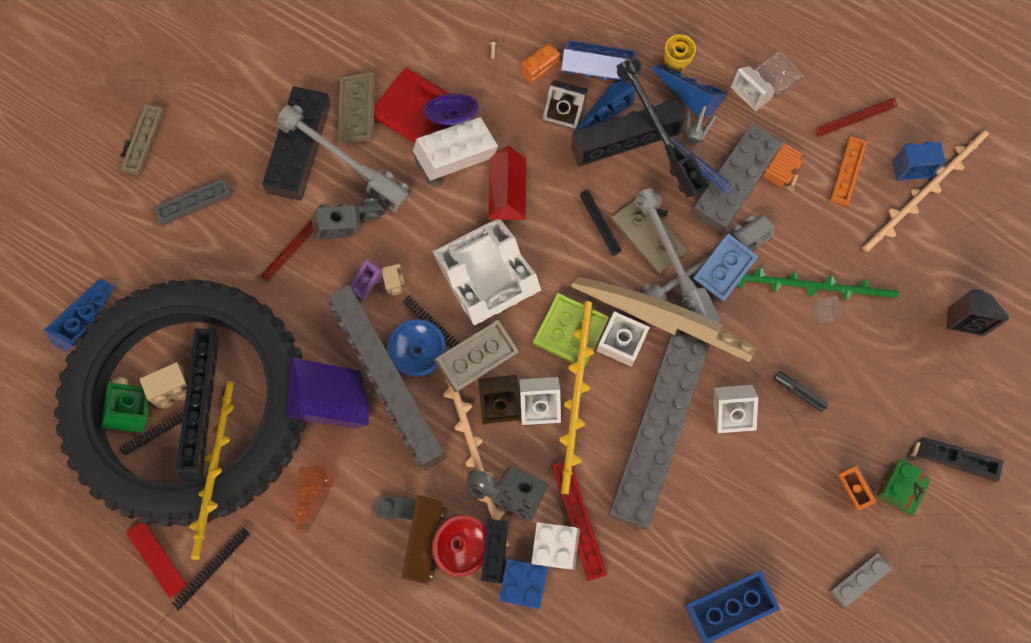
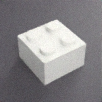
[597,311,650,367]
[532,522,580,570]

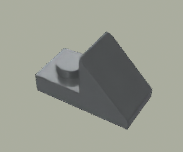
[376,496,416,521]

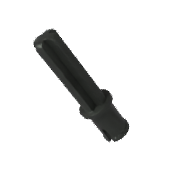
[773,370,828,412]

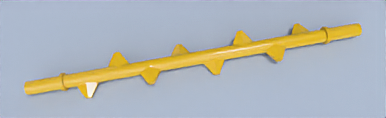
[559,301,594,494]
[189,381,234,560]

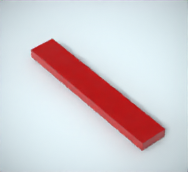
[551,460,607,581]

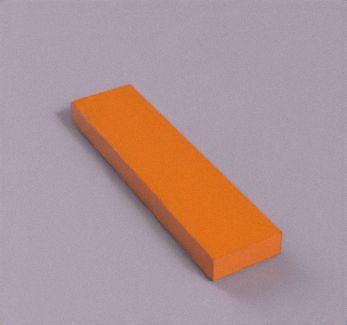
[829,136,868,207]

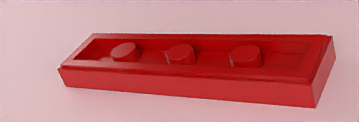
[126,522,188,598]

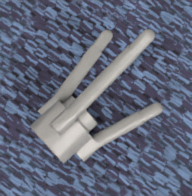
[684,106,717,144]

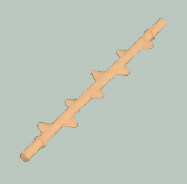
[862,130,989,252]
[443,380,509,547]

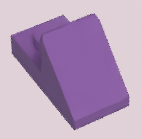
[350,259,382,300]

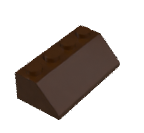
[401,495,447,585]

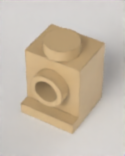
[381,264,405,296]

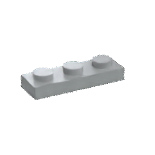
[830,553,891,608]

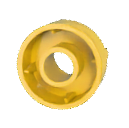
[664,34,696,72]

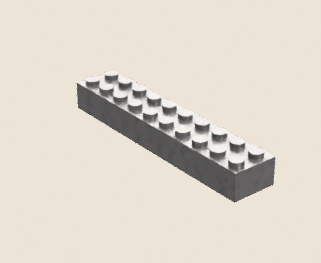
[328,285,446,471]
[608,332,710,531]

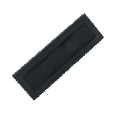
[481,519,509,584]

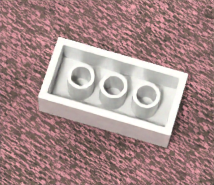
[413,117,498,181]

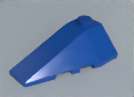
[652,65,728,118]
[573,81,636,132]
[44,279,114,351]

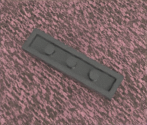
[153,178,231,226]

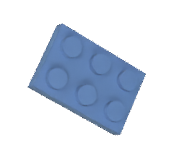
[693,234,759,302]

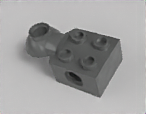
[312,198,386,240]
[467,466,549,522]

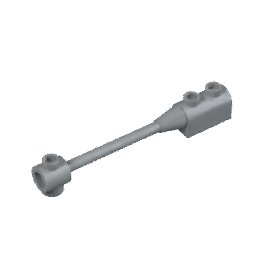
[277,105,410,213]
[635,188,721,323]
[641,215,775,301]

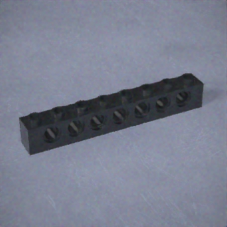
[176,328,219,482]

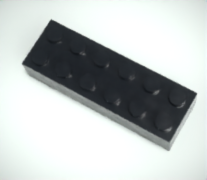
[262,86,331,201]
[571,99,685,167]

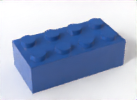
[683,570,780,643]

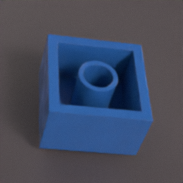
[892,141,946,181]
[499,559,548,610]

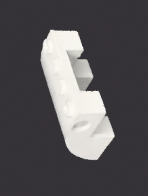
[433,219,541,325]

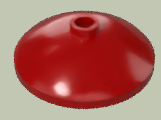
[432,515,486,577]

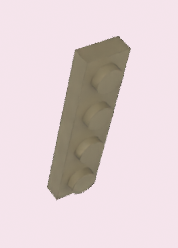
[121,104,164,176]

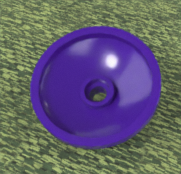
[424,94,479,126]

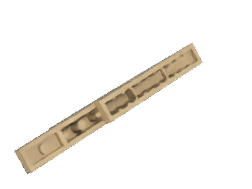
[571,277,757,362]

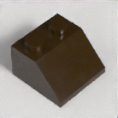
[542,80,588,129]
[478,375,521,424]

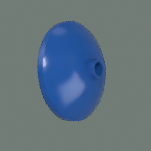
[387,319,446,377]

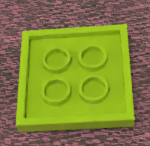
[533,293,609,369]

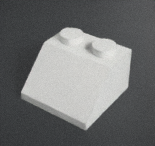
[731,66,775,111]
[519,377,561,425]
[713,385,758,433]

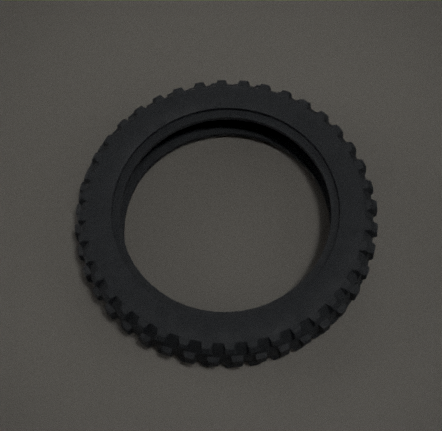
[54,279,306,527]

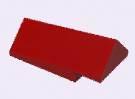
[488,145,526,220]

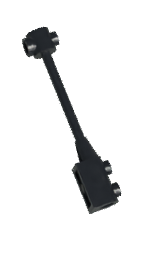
[616,56,709,198]

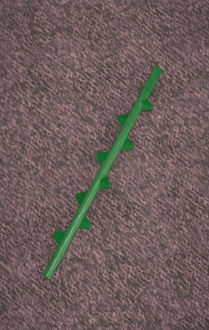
[737,268,899,300]

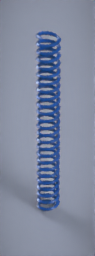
[671,138,733,193]

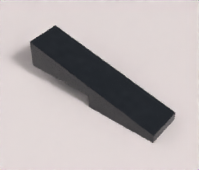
[918,437,1004,483]

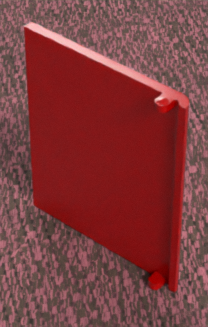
[374,67,452,143]

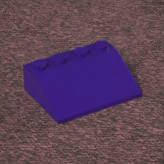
[287,357,369,428]

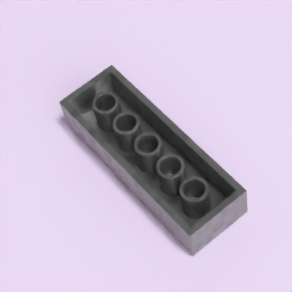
[691,123,784,235]

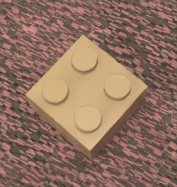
[140,362,189,408]

